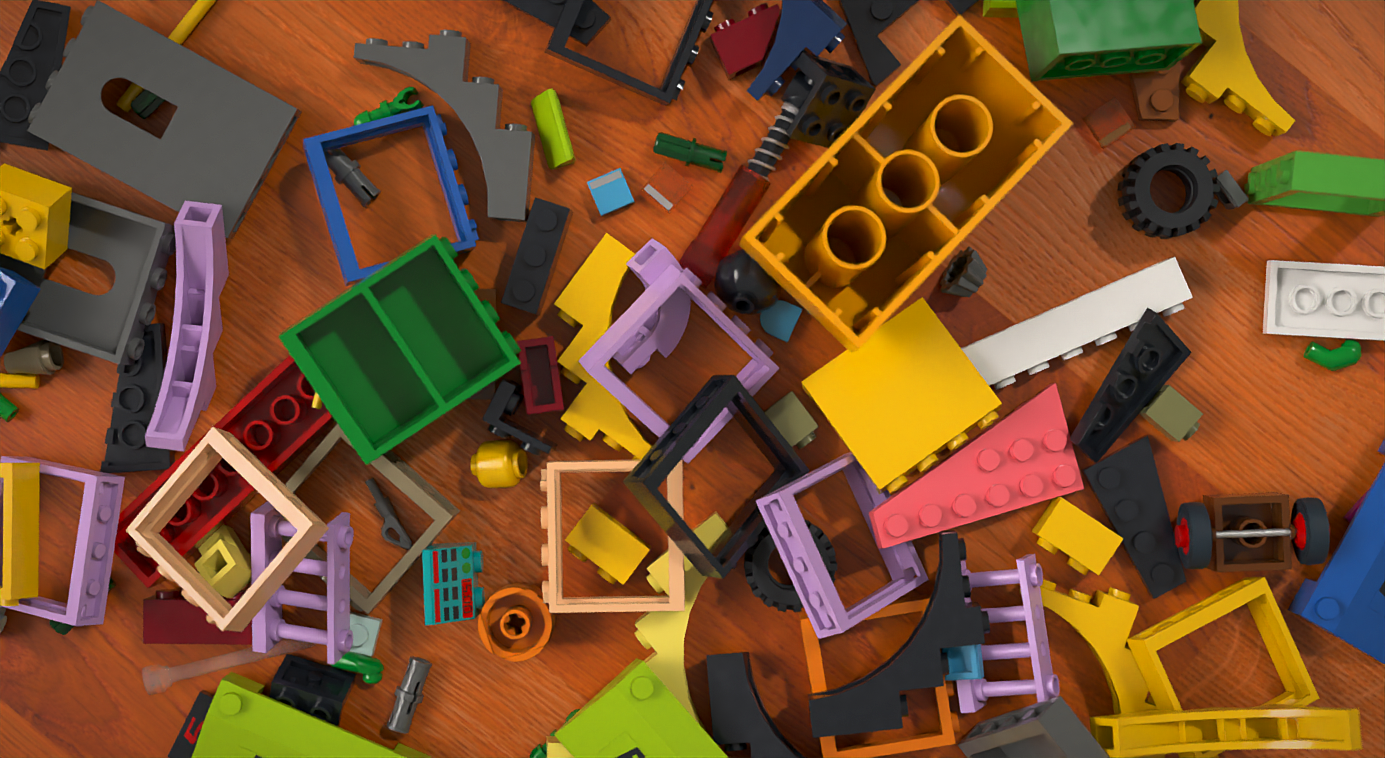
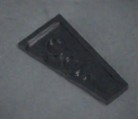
[1069,307,1192,463]
[1081,435,1186,599]

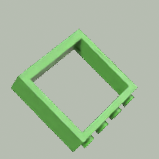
[1244,151,1385,217]

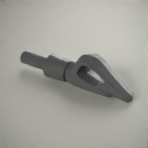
[365,478,413,550]

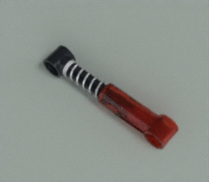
[679,69,813,290]

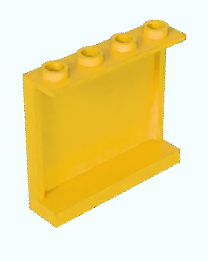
[802,297,1002,494]

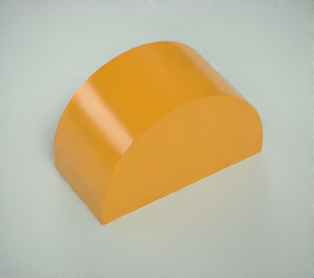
[739,14,1073,353]

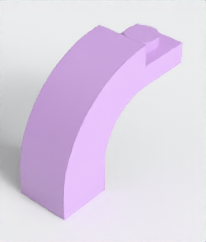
[612,238,691,374]

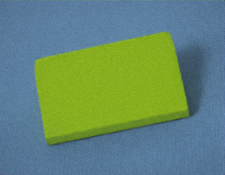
[531,88,576,169]

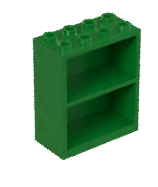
[1016,0,1202,81]
[278,234,521,465]

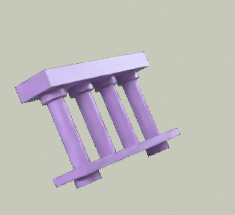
[251,501,354,664]
[956,554,1060,713]

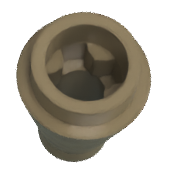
[4,339,64,375]

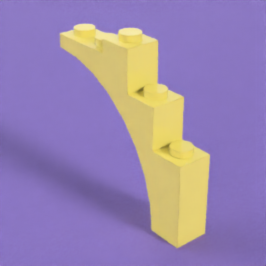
[634,511,728,738]

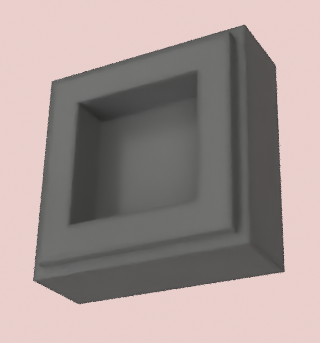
[1212,170,1249,210]

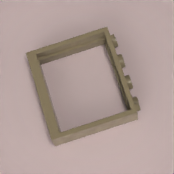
[281,424,460,614]

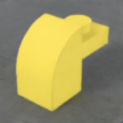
[194,524,251,598]

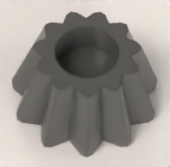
[939,247,987,297]

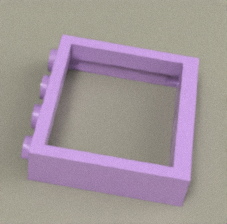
[579,264,779,464]
[756,452,929,639]
[0,456,125,626]

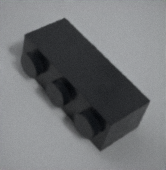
[501,197,574,315]

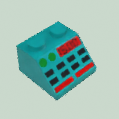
[422,542,485,625]

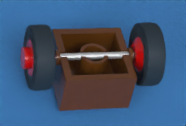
[1175,492,1330,572]

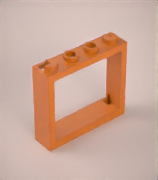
[799,594,960,758]

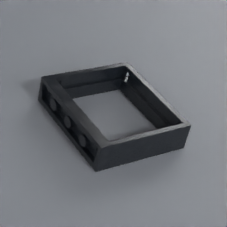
[544,0,713,105]
[623,375,810,579]

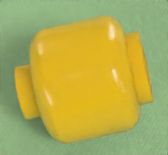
[471,440,528,488]

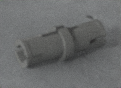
[324,148,381,207]
[386,656,432,733]

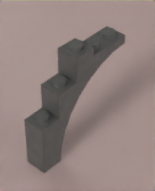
[354,30,535,223]

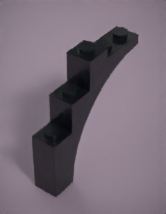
[808,530,990,738]
[706,652,807,758]

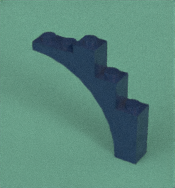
[747,0,847,101]

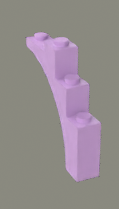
[145,201,229,451]

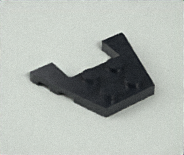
[838,0,979,87]

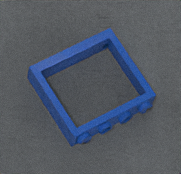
[303,105,479,286]

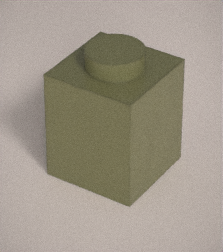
[1139,385,1203,442]
[764,391,819,450]

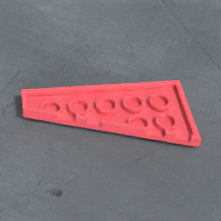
[868,383,1084,549]

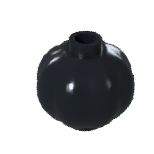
[714,249,782,315]

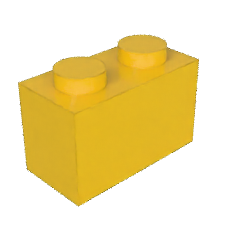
[1031,496,1123,576]
[565,503,651,585]

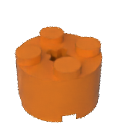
[478,583,556,662]

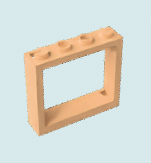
[126,427,329,632]
[540,459,685,613]

